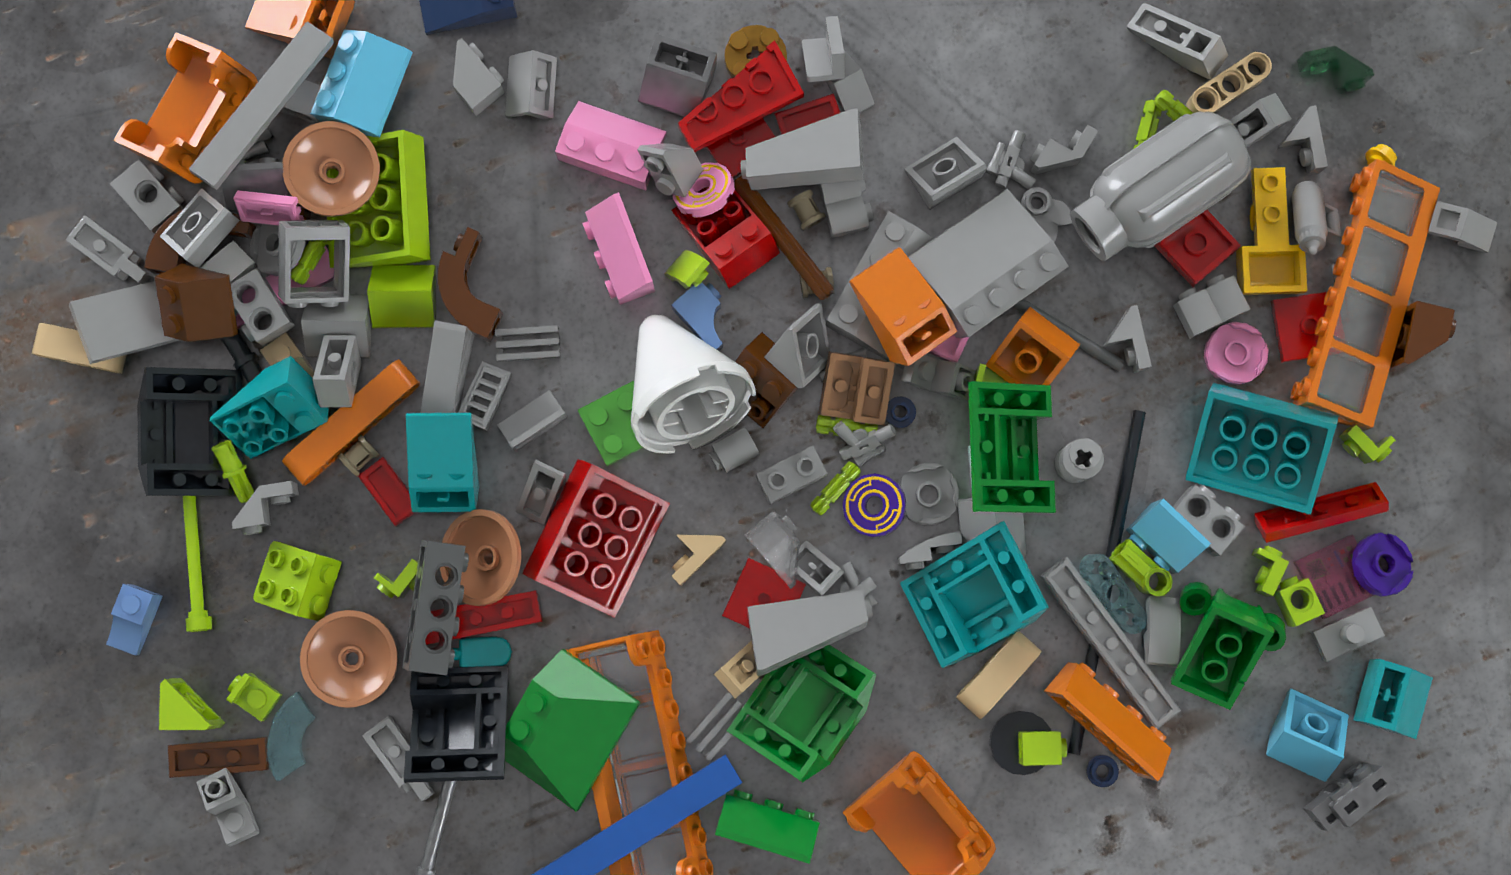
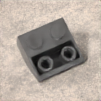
[638,34,717,117]
[221,158,291,214]

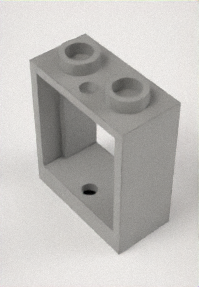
[278,220,350,308]

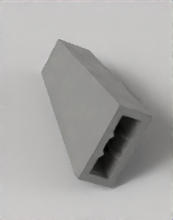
[741,108,864,190]
[420,320,474,413]
[748,590,873,676]

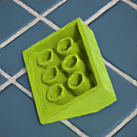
[327,130,431,268]

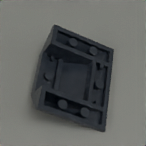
[137,367,243,496]
[404,666,509,783]

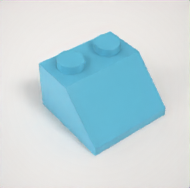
[1126,498,1211,574]
[1266,688,1349,782]

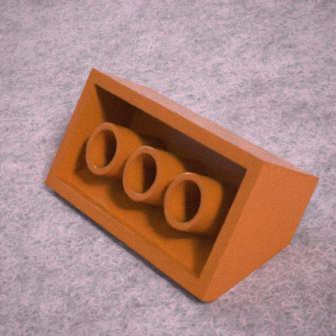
[1044,662,1172,781]

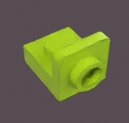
[1252,545,1289,597]
[226,673,282,722]

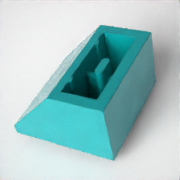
[1353,659,1433,739]

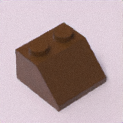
[155,264,238,342]
[1389,301,1456,372]

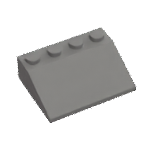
[908,189,1069,338]
[825,211,934,370]

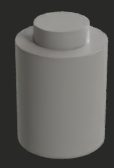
[709,427,760,473]

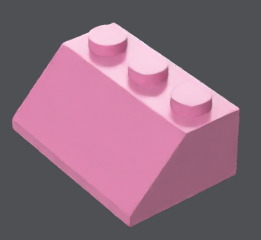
[555,101,667,191]
[582,192,655,305]

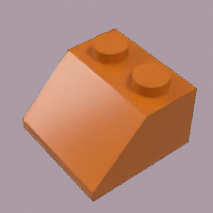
[985,307,1081,385]

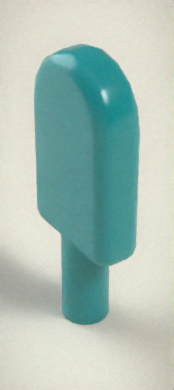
[451,636,512,667]

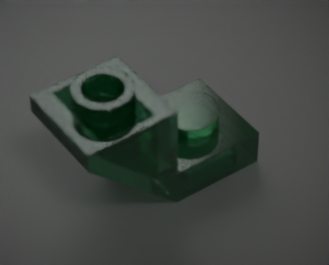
[1297,46,1374,92]

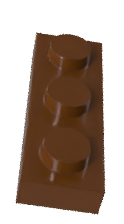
[168,737,269,778]

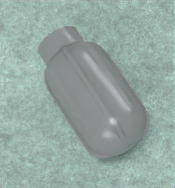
[1070,112,1251,261]

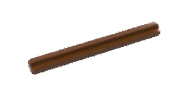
[734,176,834,300]

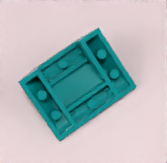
[900,521,1049,668]

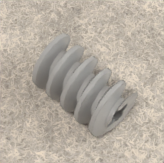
[1055,438,1104,483]

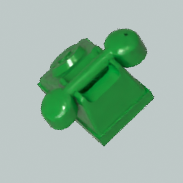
[1171,582,1286,710]

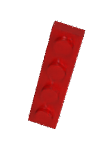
[1254,482,1389,543]
[425,590,543,645]

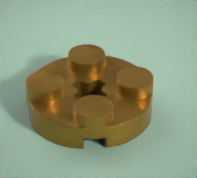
[725,25,787,78]

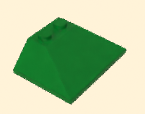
[968,381,1056,513]
[727,645,876,783]
[505,649,640,812]

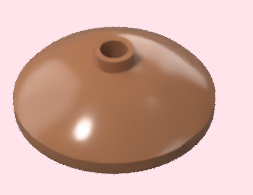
[283,121,380,217]
[440,509,521,606]
[300,610,398,708]

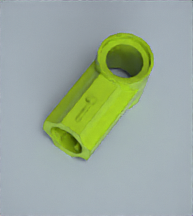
[1109,539,1173,597]

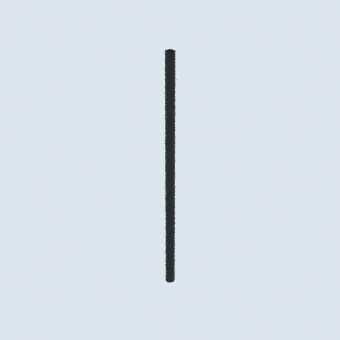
[1067,410,1146,755]

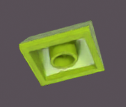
[367,265,436,328]
[159,678,225,730]

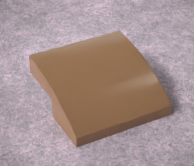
[818,351,895,426]

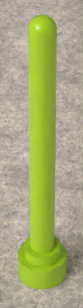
[182,496,212,632]

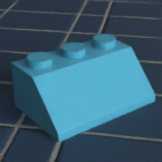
[310,29,413,137]

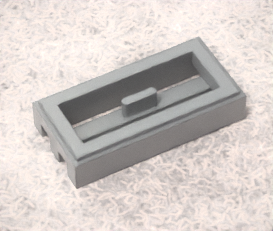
[495,325,561,362]
[686,692,749,761]

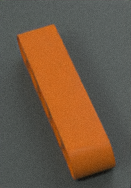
[282,359,420,486]

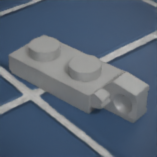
[65,215,151,284]
[362,716,435,801]

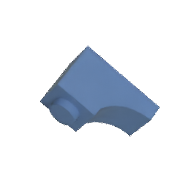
[671,282,723,351]
[106,584,163,656]

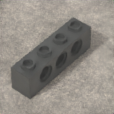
[402,540,469,675]

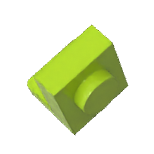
[1338,425,1396,464]
[374,559,418,599]

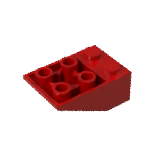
[671,187,780,289]

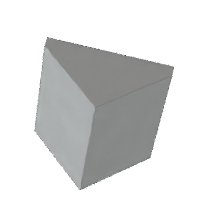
[904,137,987,210]
[160,188,240,268]
[301,295,371,358]
[764,303,830,388]
[957,498,1027,558]

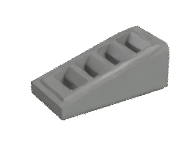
[458,361,512,432]

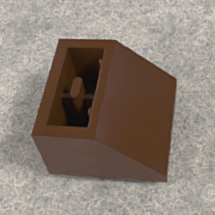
[735,332,798,428]

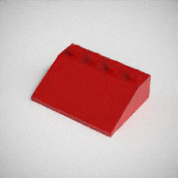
[522,459,670,618]

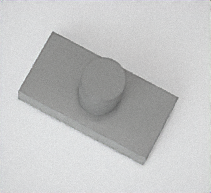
[1310,607,1385,662]

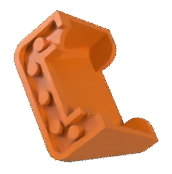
[113,32,258,184]
[842,751,996,875]

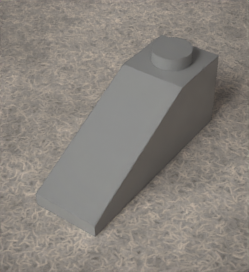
[1126,2,1228,80]

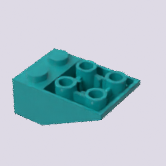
[210,356,329,459]
[406,413,479,512]

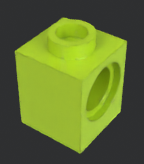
[1274,575,1325,627]
[1018,731,1067,766]

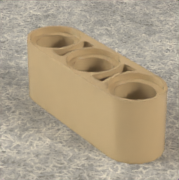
[1186,52,1272,114]
[31,323,127,374]
[956,631,1042,720]

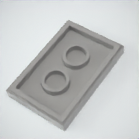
[69,281,181,364]

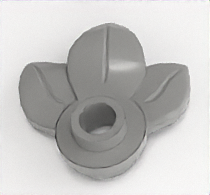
[1021,187,1072,242]

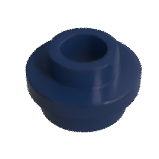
[886,396,916,428]
[1086,755,1119,787]

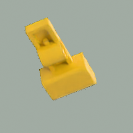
[1236,167,1307,295]

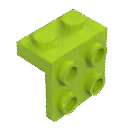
[253,541,342,621]

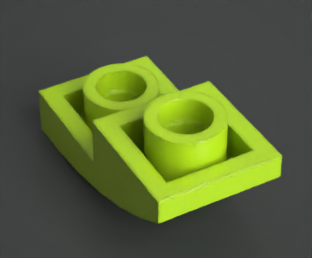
[664,250,710,289]

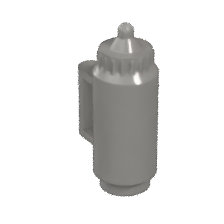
[1291,181,1342,255]

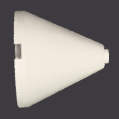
[631,314,756,454]

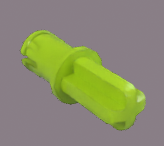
[211,440,254,503]

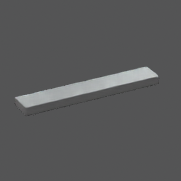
[189,21,334,190]
[1040,557,1181,729]

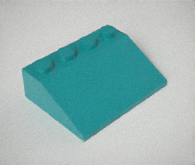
[1185,383,1339,515]

